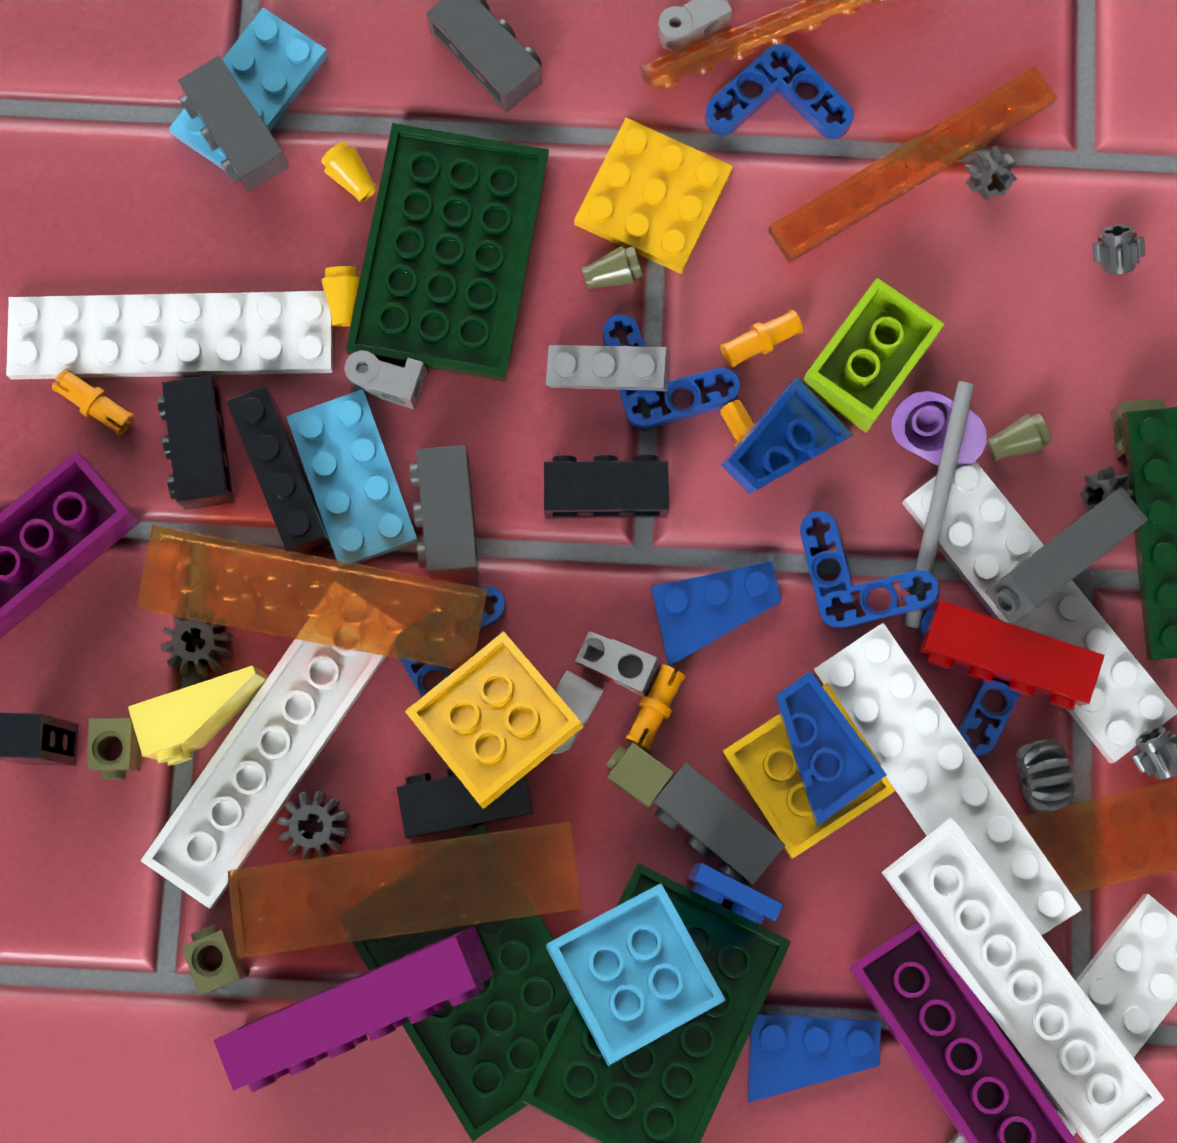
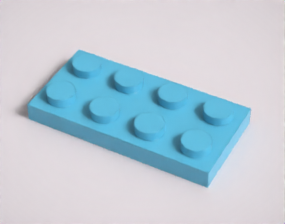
[169,8,328,170]
[286,389,418,570]

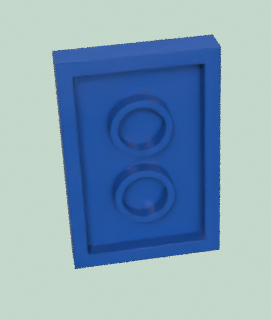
[687,863,783,924]

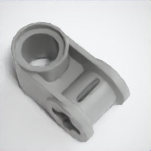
[552,670,604,754]

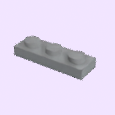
[546,345,670,391]

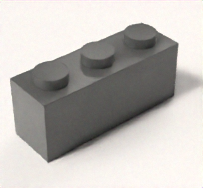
[426,0,542,113]
[177,55,289,192]
[410,445,479,578]
[652,762,785,885]

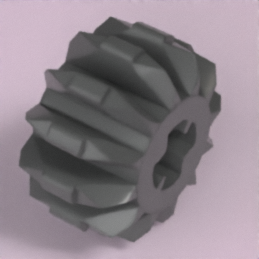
[161,607,234,678]
[1015,739,1075,812]
[277,791,350,863]

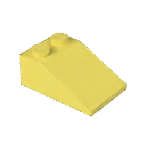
[128,665,269,766]

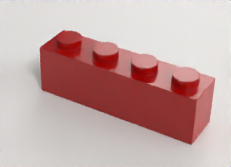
[919,600,1105,710]

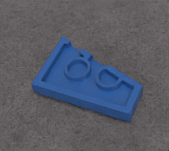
[720,378,853,494]
[651,561,781,667]
[775,671,887,826]
[747,1013,881,1103]

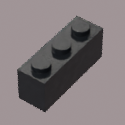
[157,375,234,510]
[544,455,669,519]
[0,713,79,766]
[396,768,533,839]

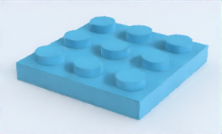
[546,883,725,1066]

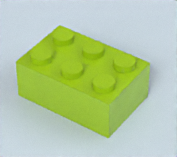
[803,278,945,433]

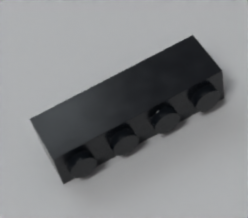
[227,386,331,560]

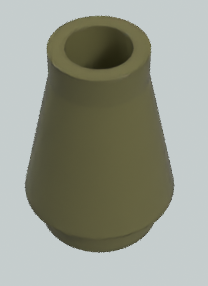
[582,245,644,291]
[987,413,1052,461]

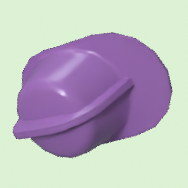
[891,391,987,468]

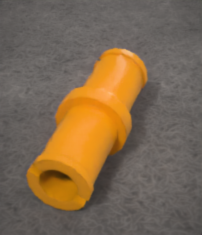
[720,309,803,368]
[52,369,135,436]
[625,665,686,751]

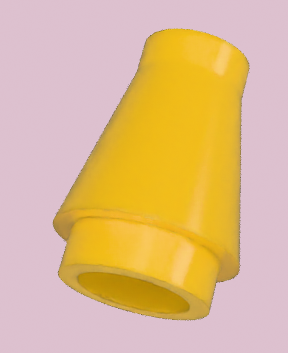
[321,141,378,203]
[321,266,360,327]

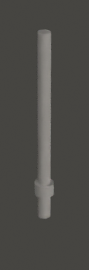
[903,381,975,628]

